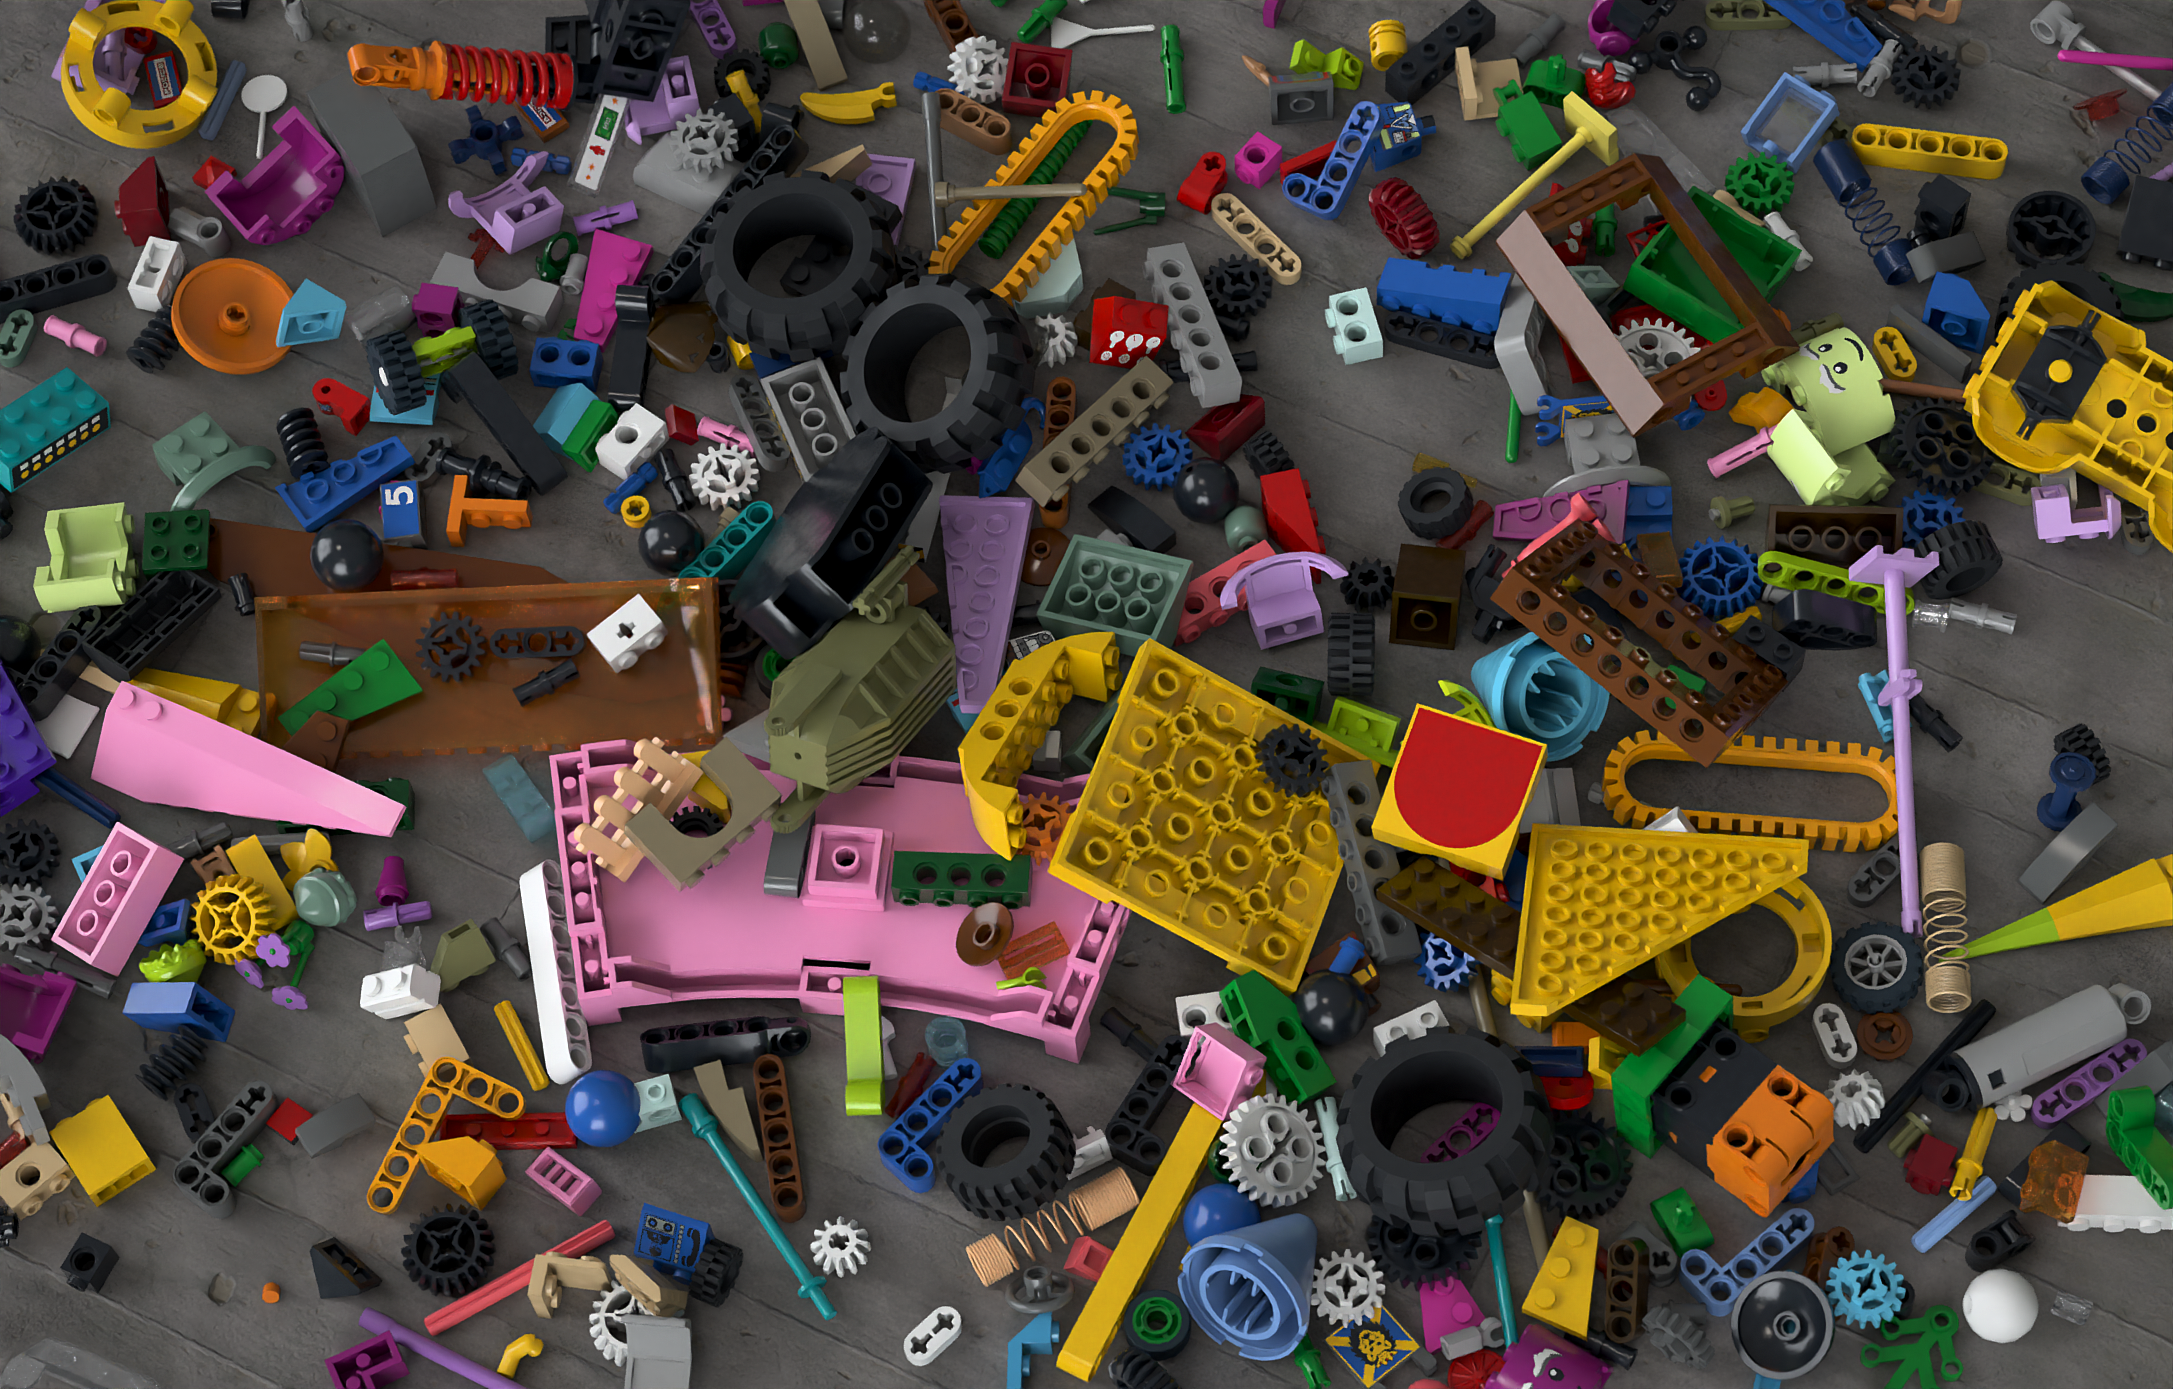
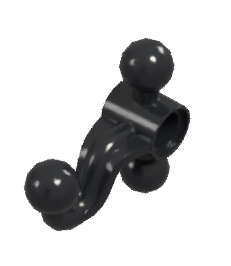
[1628,25,1721,111]

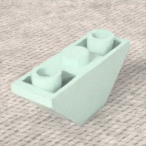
[1014,238,1083,320]

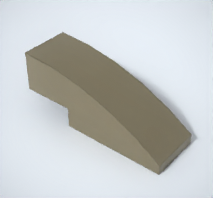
[784,0,848,91]
[694,1060,763,1163]

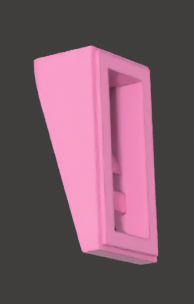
[525,1146,602,1216]

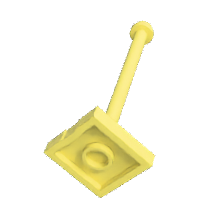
[1450,91,1619,259]

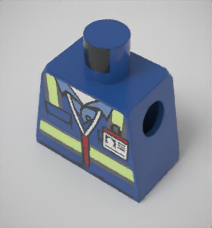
[1362,102,1436,172]

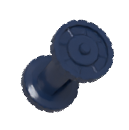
[2036,752,2096,832]

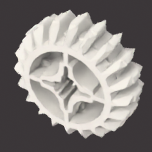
[589,1280,684,1367]

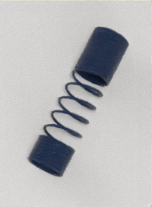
[2081,82,2173,204]
[1813,139,1915,286]

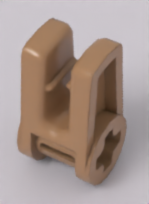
[190,844,239,903]

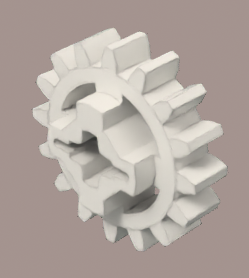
[947,36,1008,104]
[689,443,760,511]
[1311,1249,1385,1328]

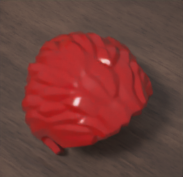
[1585,63,1636,110]

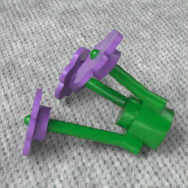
[234,920,315,1010]

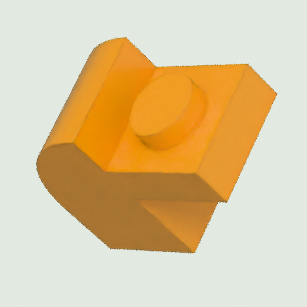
[1728,387,1795,434]

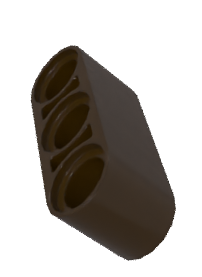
[1605,1237,1650,1343]

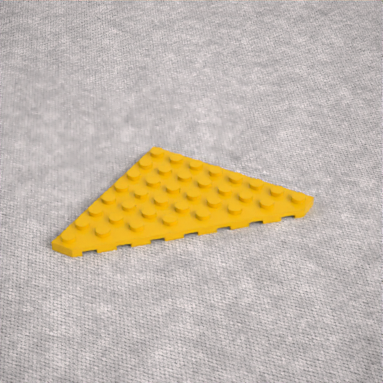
[1511,823,1809,1016]

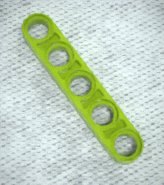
[1757,551,1915,616]

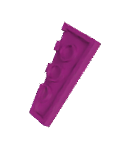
[1493,479,1630,546]

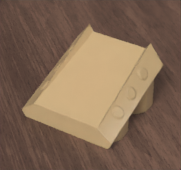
[610,1255,688,1317]

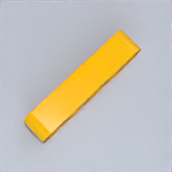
[1851,123,2008,180]

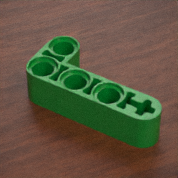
[2106,1085,2173,1210]

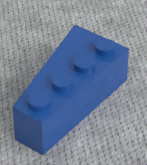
[1377,257,1511,337]

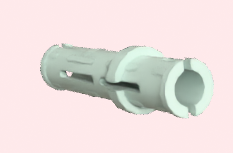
[1314,1097,1357,1201]

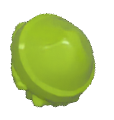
[139,939,207,983]

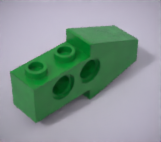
[1218,970,1337,1107]

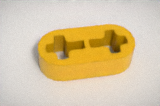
[1872,327,1917,382]

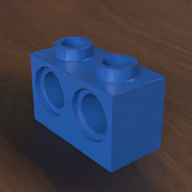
[529,337,603,392]

